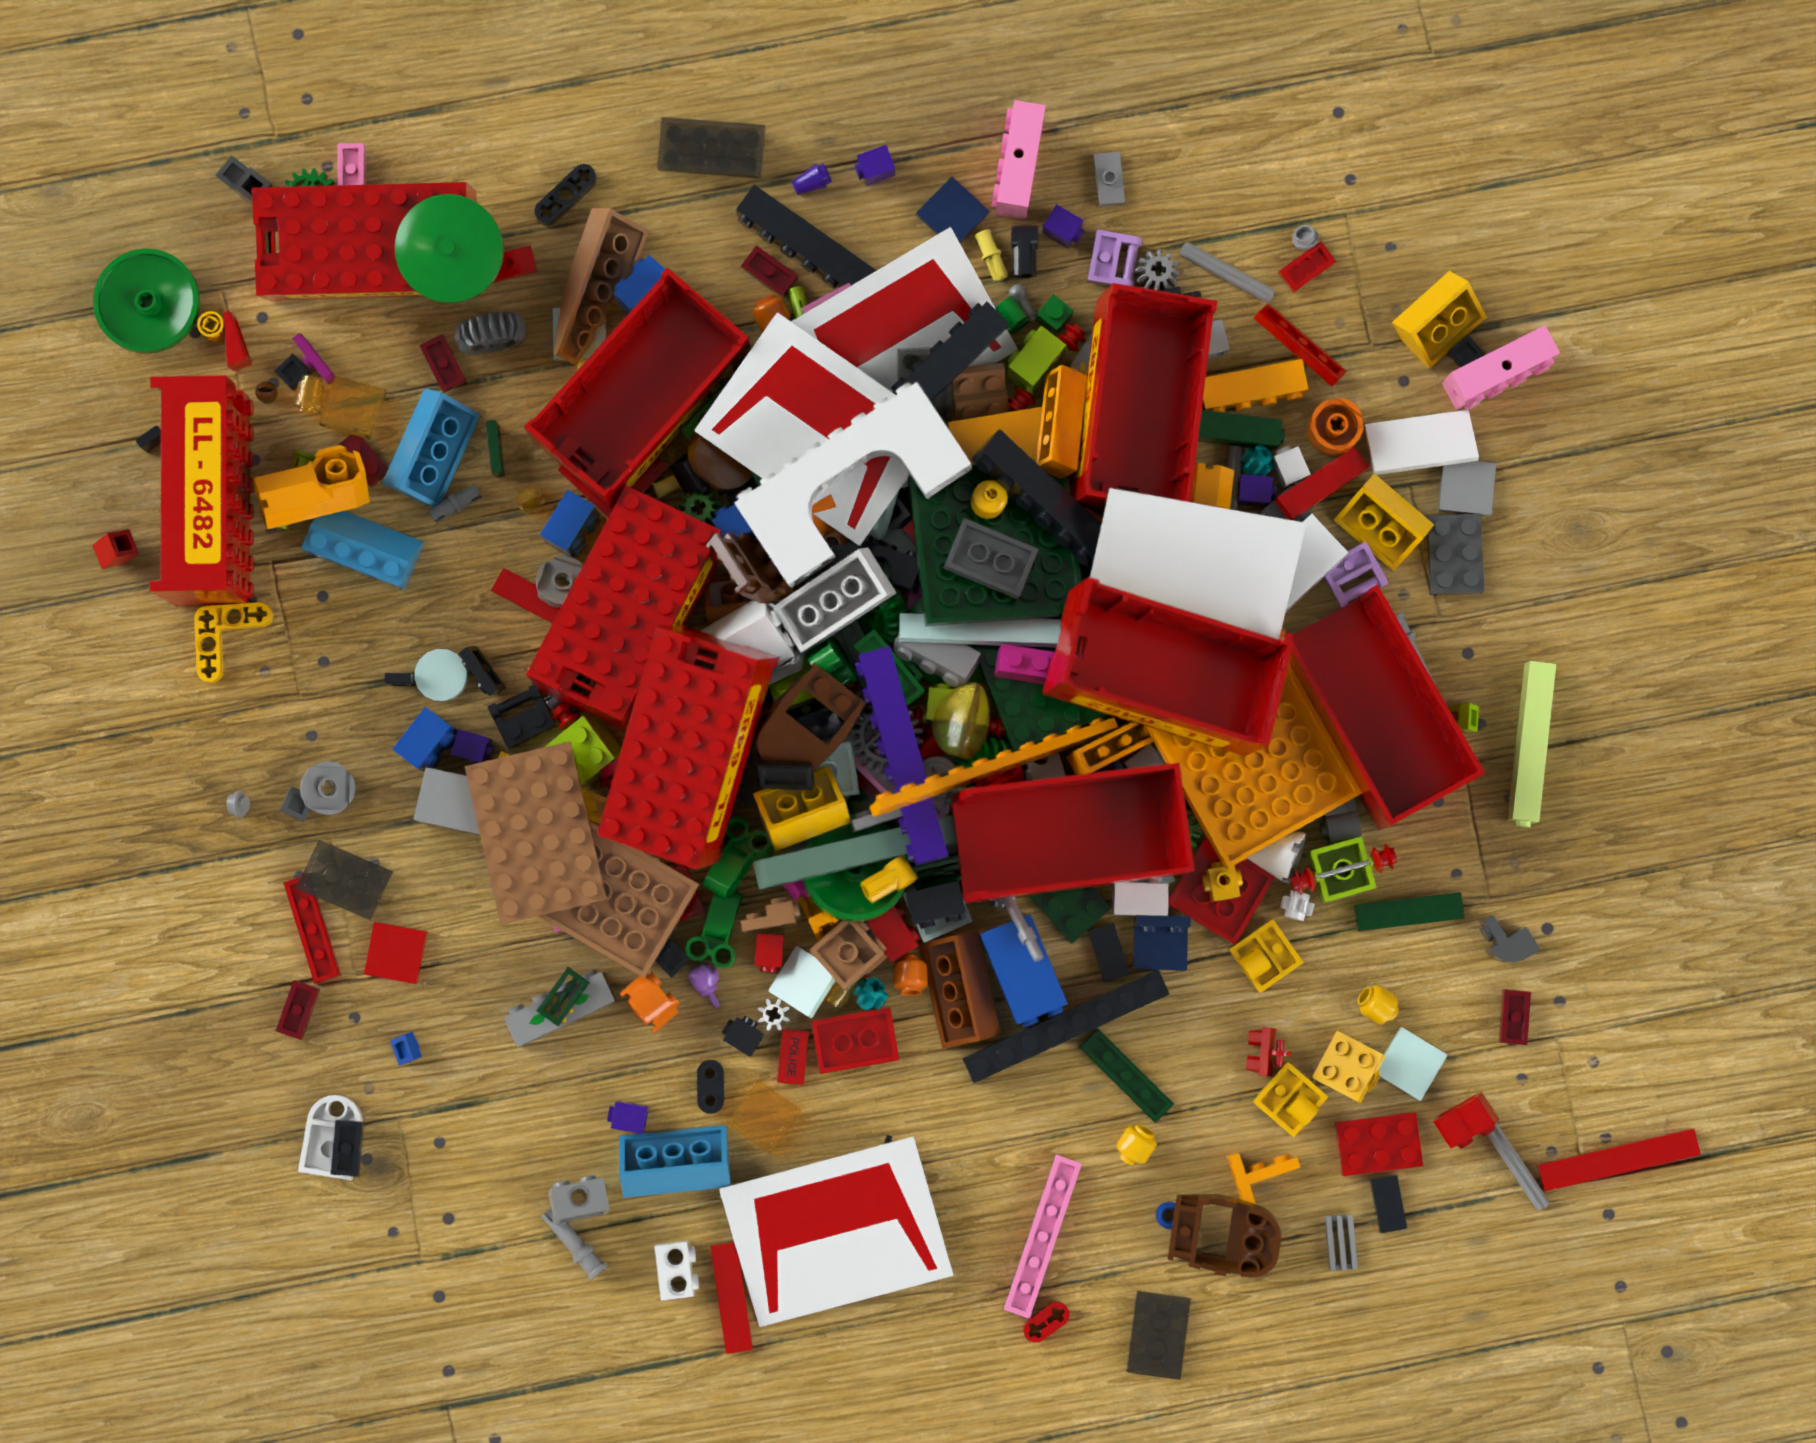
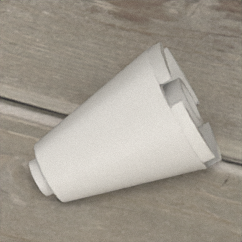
[1247,831,1306,884]

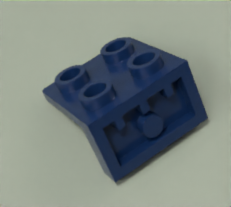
[1133,915,1191,971]

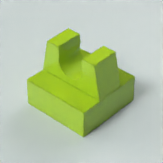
[1450,702,1479,733]

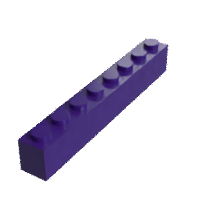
[855,646,948,866]

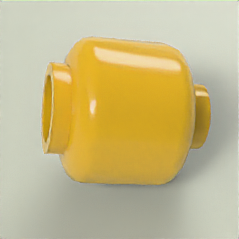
[970,480,1008,519]
[1358,985,1399,1024]
[1117,1124,1157,1165]

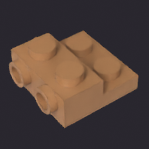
[952,362,1008,421]
[741,897,801,933]
[809,920,887,992]

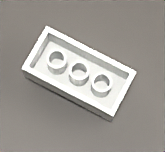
[773,547,896,652]

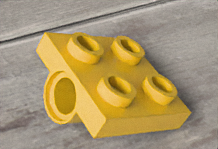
[1228,919,1304,993]
[1312,1031,1386,1104]
[1252,1061,1328,1138]

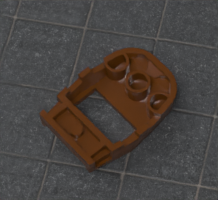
[687,384,753,492]
[706,532,805,603]
[755,662,865,772]
[1168,1194,1281,1277]

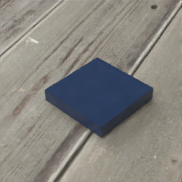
[916,176,990,243]

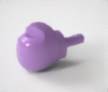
[688,963,720,1009]

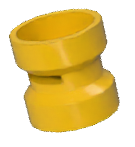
[197,311,225,343]

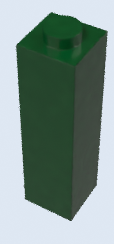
[1198,410,1285,450]

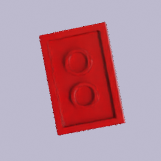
[811,1007,899,1074]
[1335,1112,1424,1176]

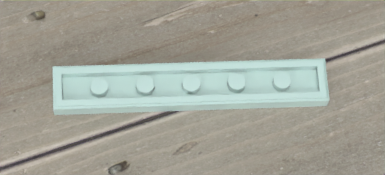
[899,613,1061,648]

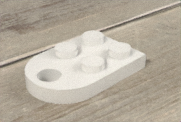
[298,1095,363,1180]

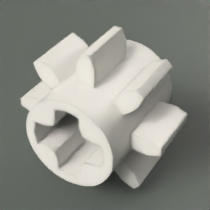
[1280,890,1315,922]
[758,999,790,1031]

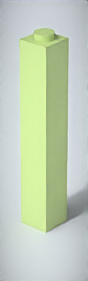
[1507,661,1556,828]

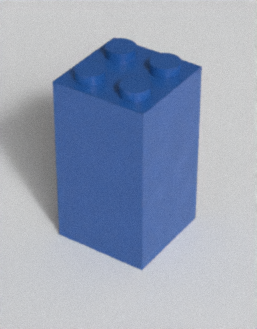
[979,913,1067,1027]

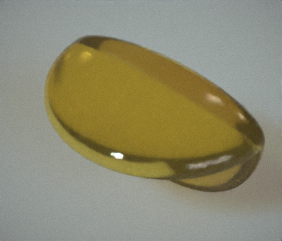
[933,683,990,759]

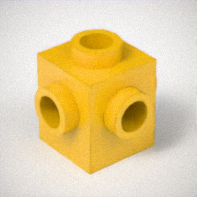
[1202,862,1243,902]

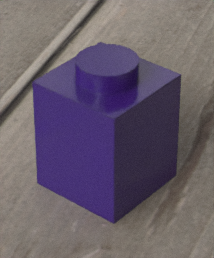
[854,145,896,186]
[1042,204,1084,249]
[1237,474,1277,507]
[450,729,494,763]
[607,1101,649,1134]

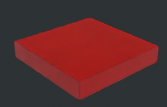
[363,922,428,984]

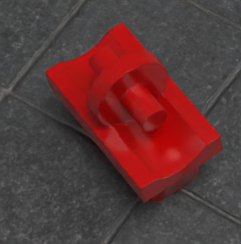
[1246,1027,1291,1077]

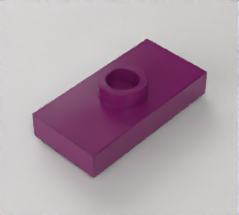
[292,333,336,384]

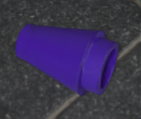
[792,163,832,195]

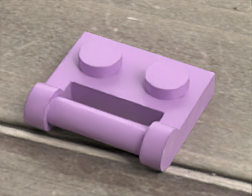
[1087,229,1143,286]
[1324,542,1388,608]

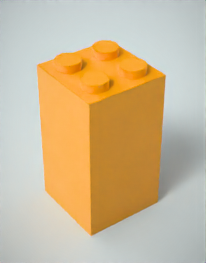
[948,407,1042,465]

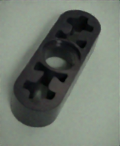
[534,164,597,226]

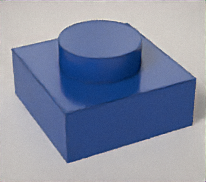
[390,1032,422,1066]

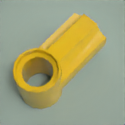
[860,855,918,903]

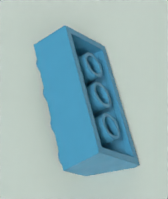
[382,388,481,507]
[301,511,425,591]
[619,1125,731,1198]

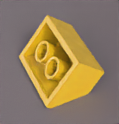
[1392,271,1487,369]
[1334,474,1434,571]
[753,765,851,851]

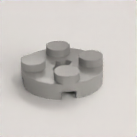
[536,556,583,608]
[300,761,355,815]

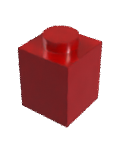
[92,529,139,569]
[755,933,785,973]

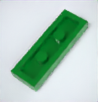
[854,629,926,706]

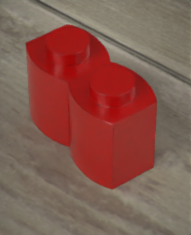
[1433,1091,1499,1149]

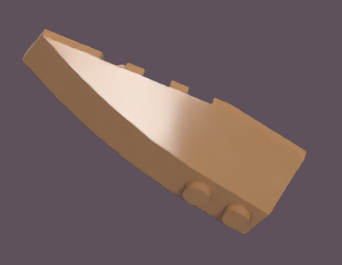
[554,208,649,365]

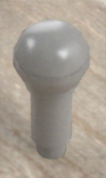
[1009,284,1036,322]

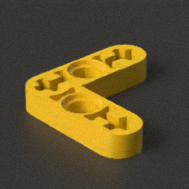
[194,602,274,683]

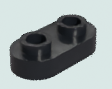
[697,1060,725,1114]

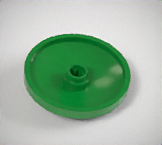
[395,194,504,303]
[93,248,201,354]
[802,814,909,922]

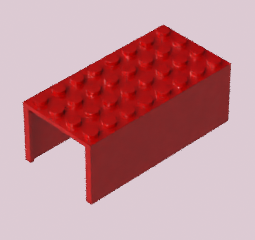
[1280,584,1485,830]
[950,763,1195,903]

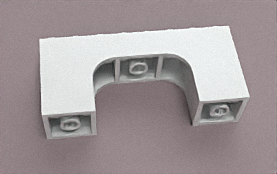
[735,382,972,588]

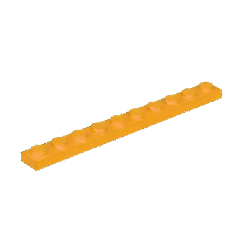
[870,717,1118,817]

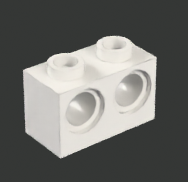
[655,1240,699,1301]

